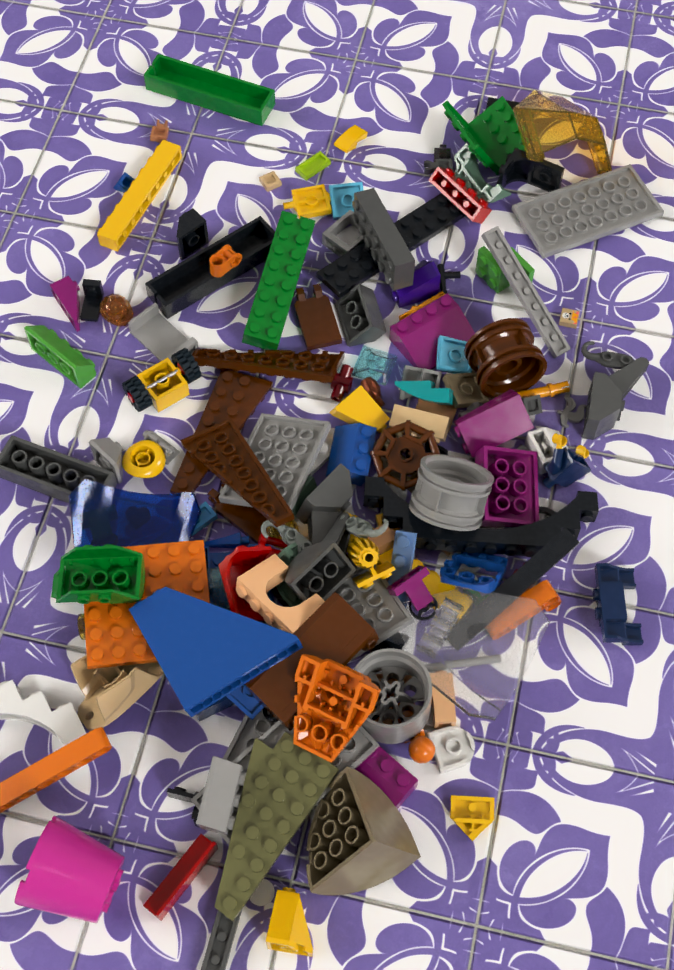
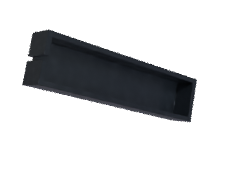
[145,216,275,319]

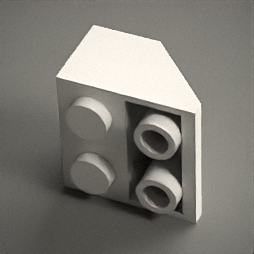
[524,427,568,475]

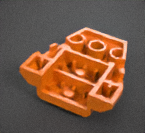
[293,654,381,763]

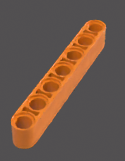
[0,727,112,813]

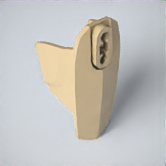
[70,655,164,731]

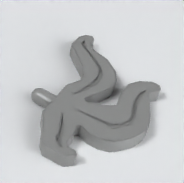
[557,393,587,428]

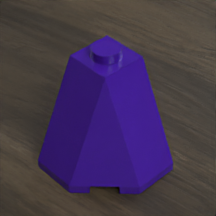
[391,259,441,308]

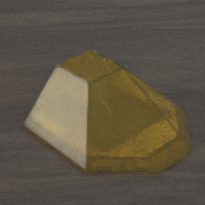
[513,90,612,174]

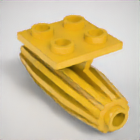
[347,537,396,589]

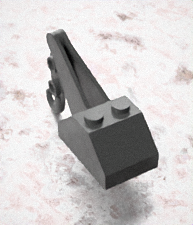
[581,341,649,440]

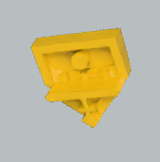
[450,795,494,841]

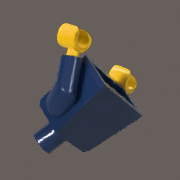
[542,433,591,489]

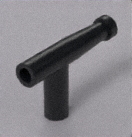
[437,264,461,295]

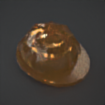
[100,294,134,326]

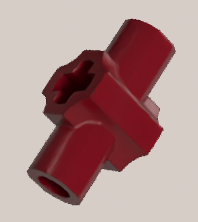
[330,364,353,402]

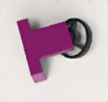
[386,566,438,621]

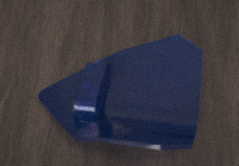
[68,479,201,548]

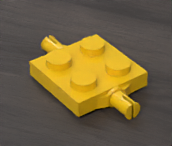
[283,184,332,219]

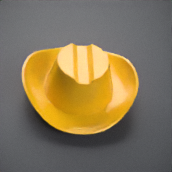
[122,440,166,478]

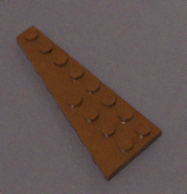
[192,349,345,383]
[170,368,273,499]
[180,418,295,527]

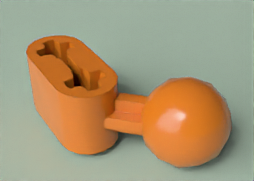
[392,702,436,764]

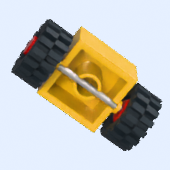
[122,348,202,413]

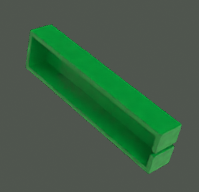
[144,54,275,126]
[242,211,316,350]

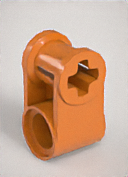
[209,244,242,278]

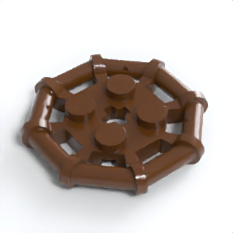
[370,420,441,491]

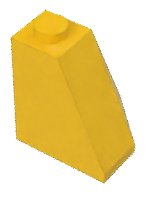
[329,385,390,433]
[266,887,313,957]

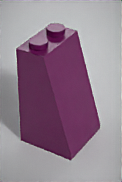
[454,389,534,458]

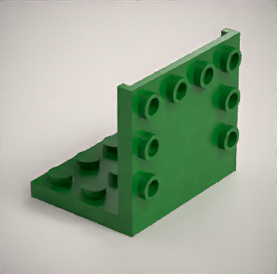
[442,96,537,175]

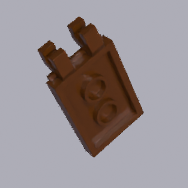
[294,284,342,350]
[208,480,275,544]

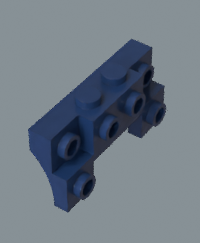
[593,563,644,645]

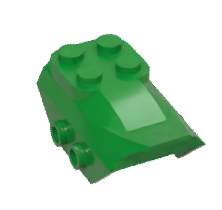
[51,544,145,604]

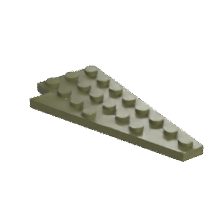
[214,732,339,922]

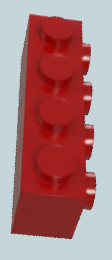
[428,166,492,224]

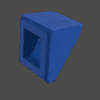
[113,172,135,193]

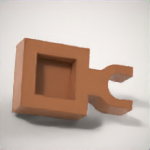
[150,120,169,143]

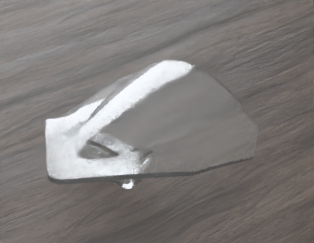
[400,588,550,721]

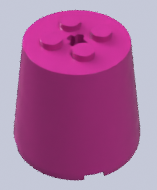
[14,816,125,924]

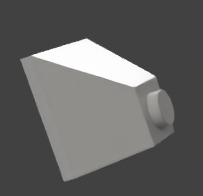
[89,438,123,484]

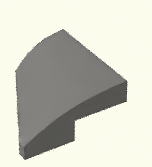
[399,365,442,400]

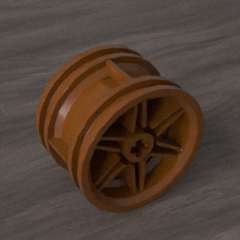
[464,318,547,399]

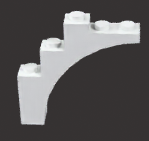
[0,680,86,745]

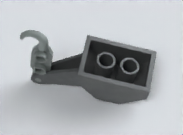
[261,463,353,554]
[285,512,389,602]

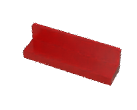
[143,834,218,921]

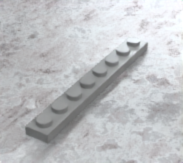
[481,226,571,359]

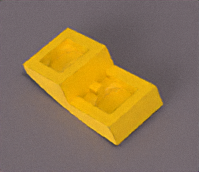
[334,125,368,153]

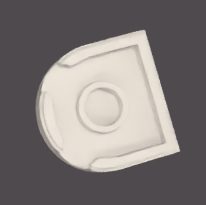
[426,726,475,774]

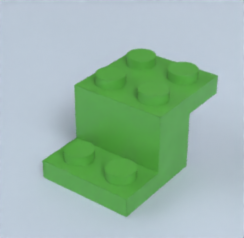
[475,246,535,294]

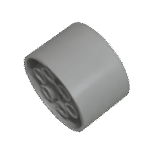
[354,648,432,744]

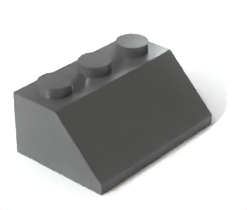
[334,284,387,347]

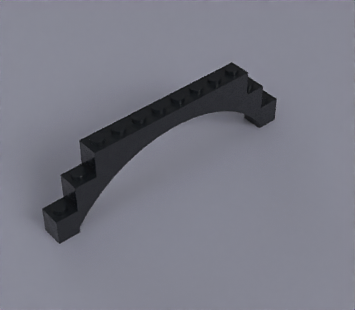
[363,476,599,558]

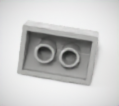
[196,756,246,835]

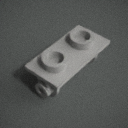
[143,430,180,465]

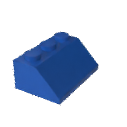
[325,423,377,487]

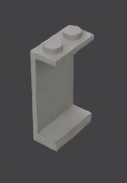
[128,303,199,365]

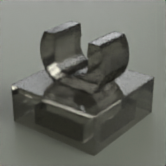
[434,144,451,162]

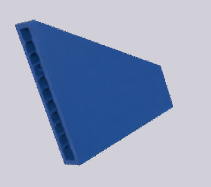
[129,587,303,717]

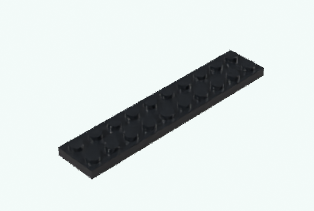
[316,193,465,298]

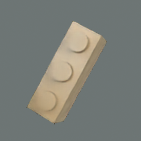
[389,404,451,444]

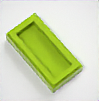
[295,151,331,181]

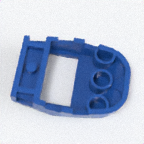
[440,552,508,593]

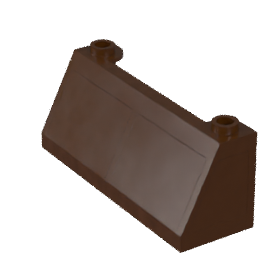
[245,592,379,731]

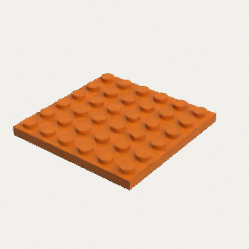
[84,540,210,669]

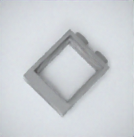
[322,210,365,257]

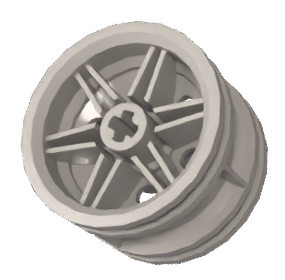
[409,454,494,531]

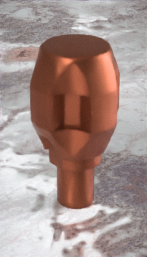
[360,376,385,408]

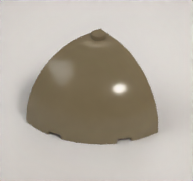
[306,766,421,895]

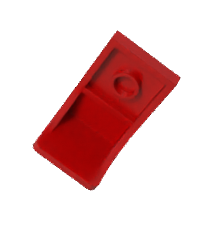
[218,544,272,623]

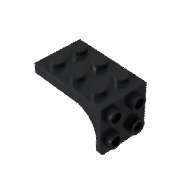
[496,148,565,192]

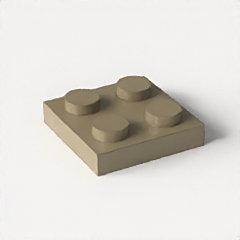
[442,372,489,408]

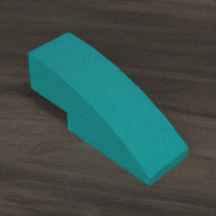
[395,381,453,405]

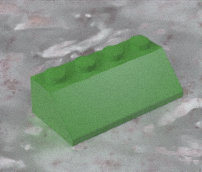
[24,325,96,389]

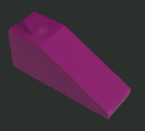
[50,276,80,332]

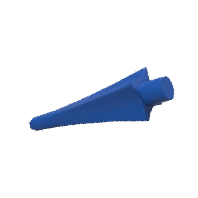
[204,532,250,549]

